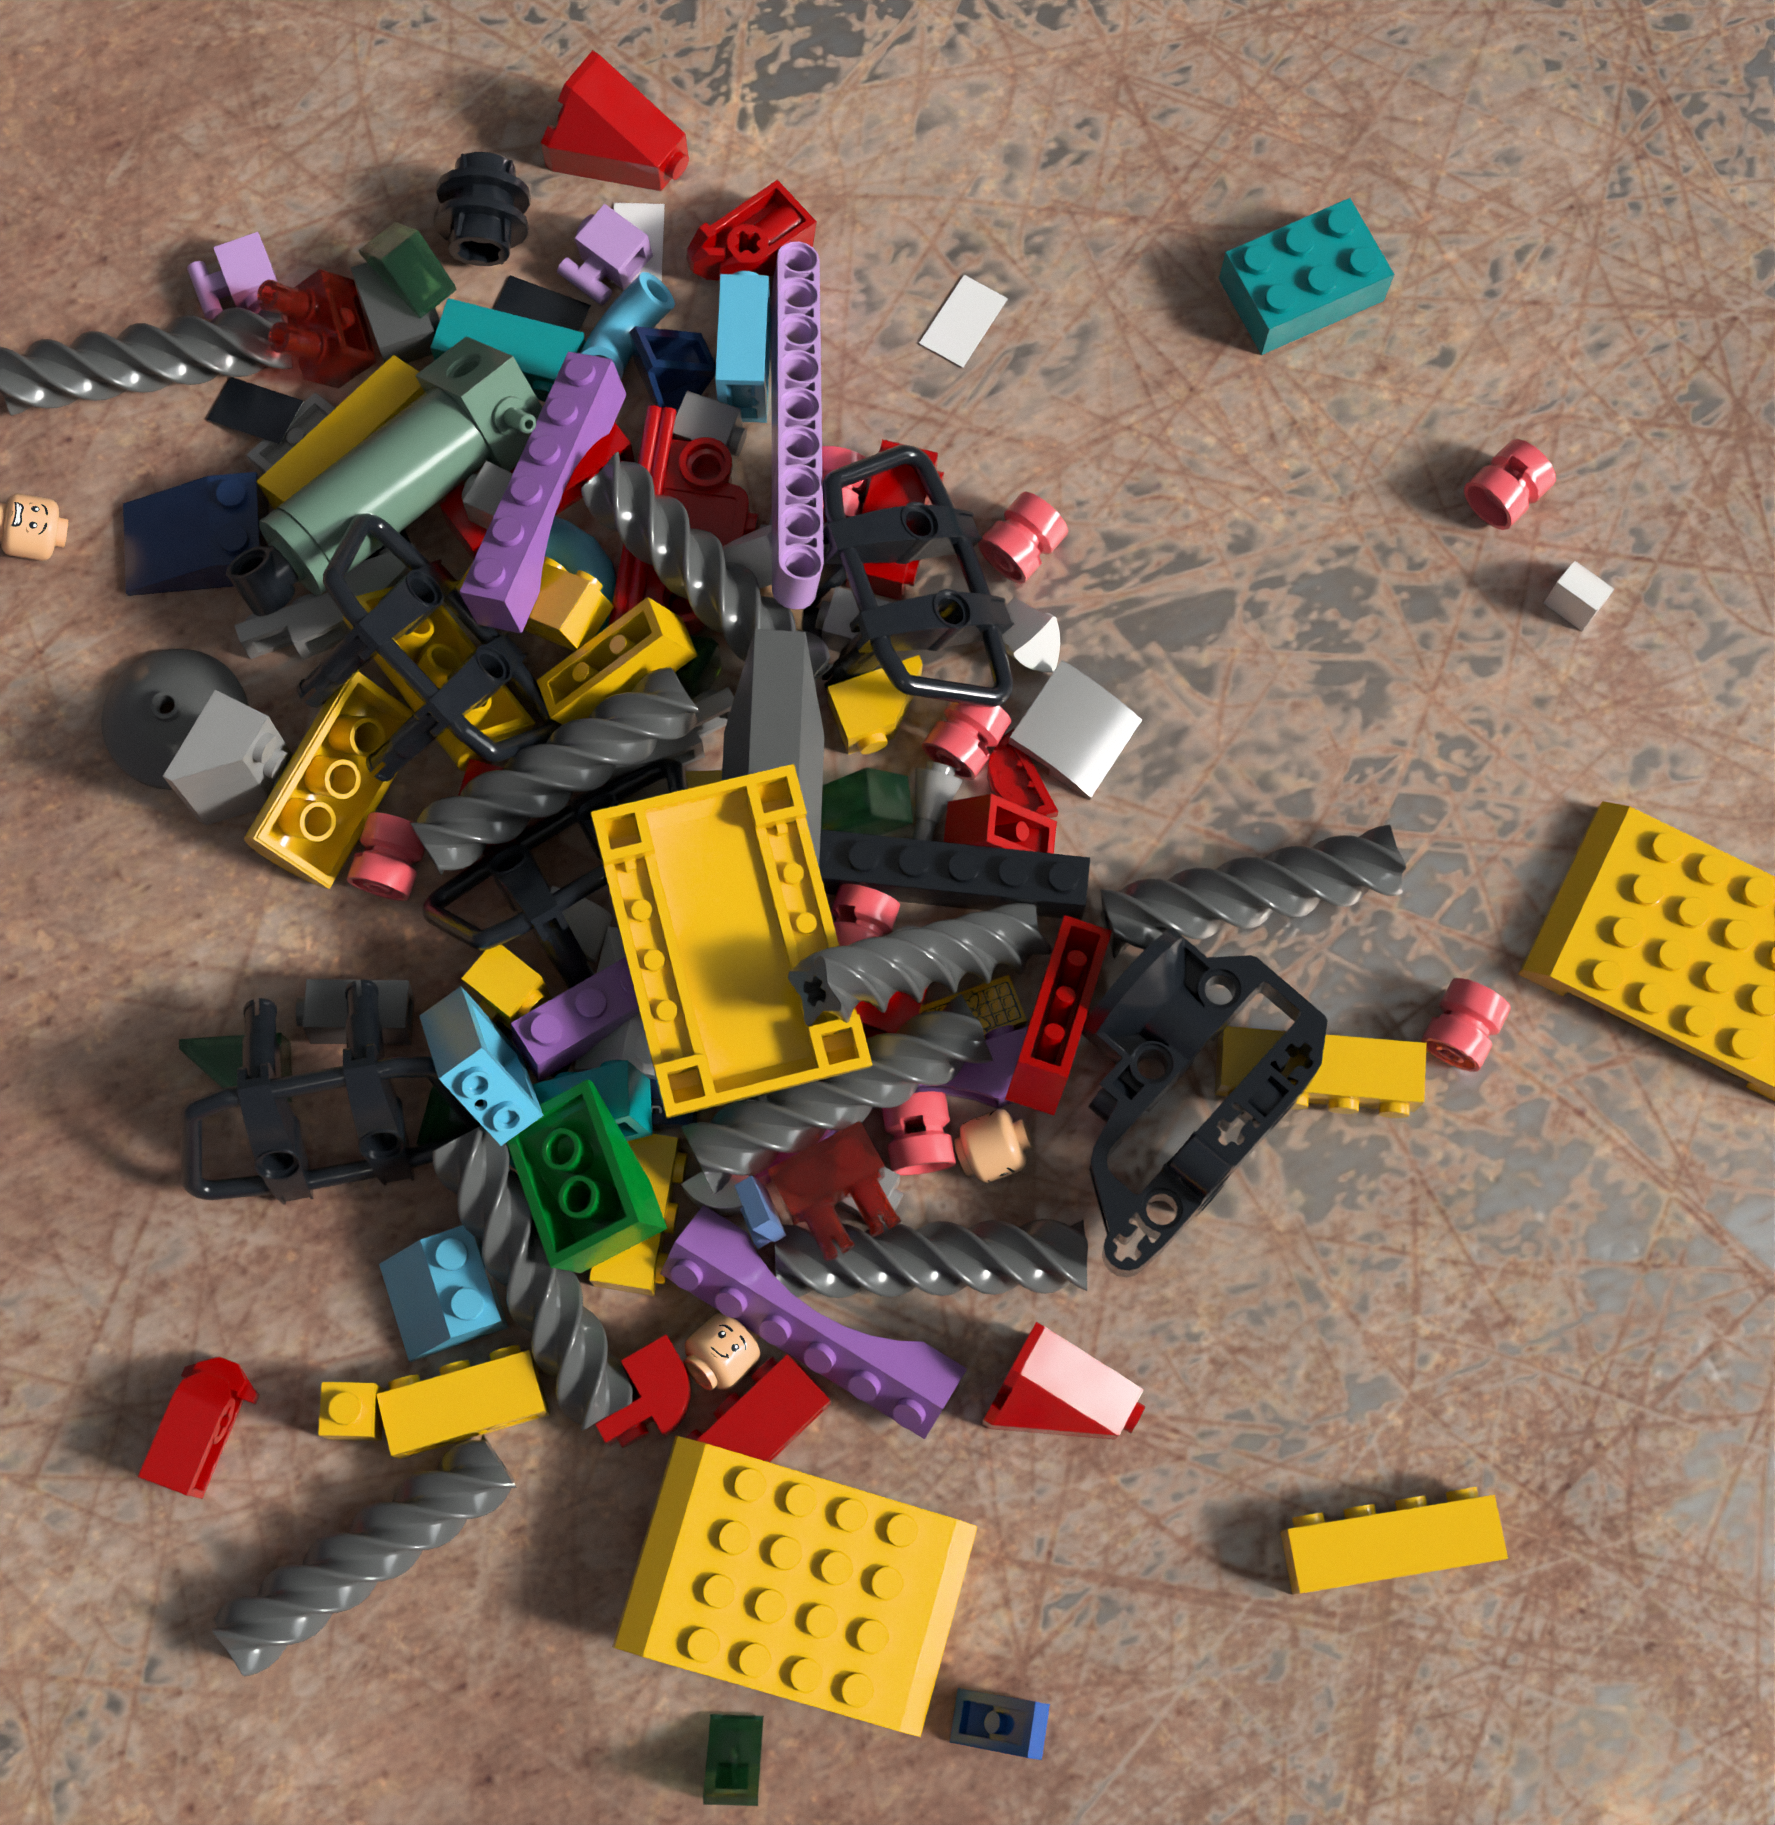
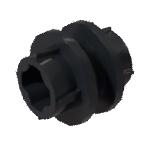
[434,152,531,266]

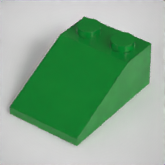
[507,1079,667,1273]

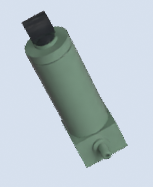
[226,336,542,616]

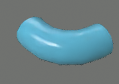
[580,272,675,380]
[545,516,617,636]

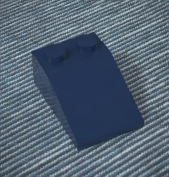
[123,472,269,596]

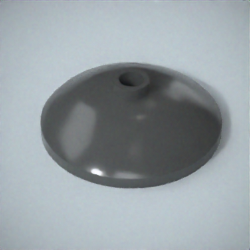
[101,649,249,790]

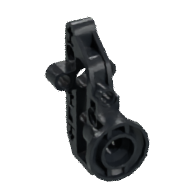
[1081,927,1328,1278]

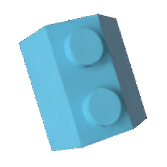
[379,1225,509,1362]

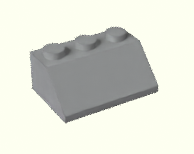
[163,690,293,825]

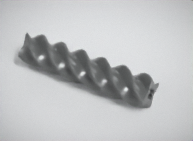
[0,300,293,416]
[581,452,833,682]
[410,667,699,875]
[1100,824,1406,959]
[788,903,1052,1026]
[682,994,993,1195]
[433,1125,632,1431]
[775,1219,1088,1298]
[212,1434,517,1677]

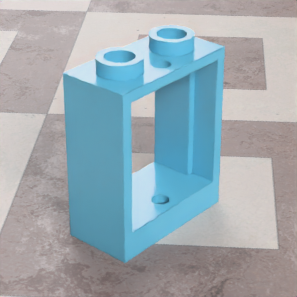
[715,271,771,423]
[419,986,543,1146]

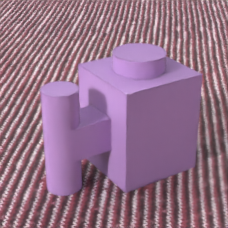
[557,204,653,305]
[187,232,285,319]

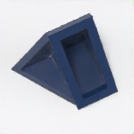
[629,326,716,416]

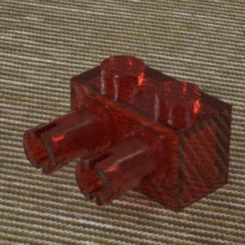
[257,269,376,389]
[767,1121,902,1262]

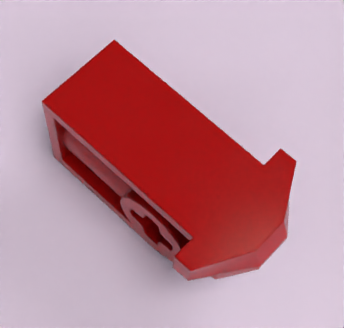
[686,179,817,281]
[138,1357,260,1499]

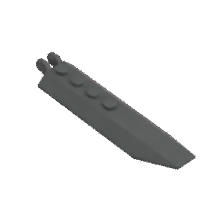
[722,629,825,866]

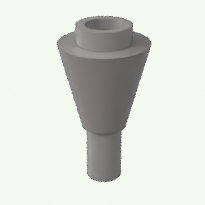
[912,761,963,841]

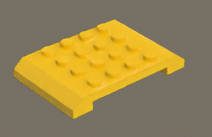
[591,764,872,1118]
[1518,801,1775,1101]
[612,1436,977,1737]

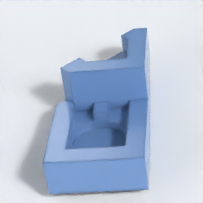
[734,1175,786,1249]

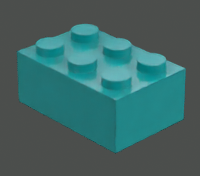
[1219,198,1395,355]

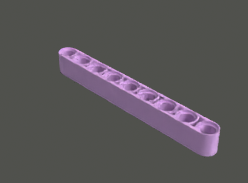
[771,241,824,610]

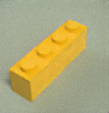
[256,355,425,509]
[1215,1026,1426,1118]
[1280,1487,1508,1595]

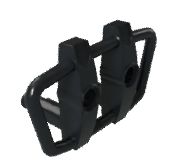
[805,445,1015,707]
[297,513,562,782]
[422,759,689,989]
[181,979,481,1205]

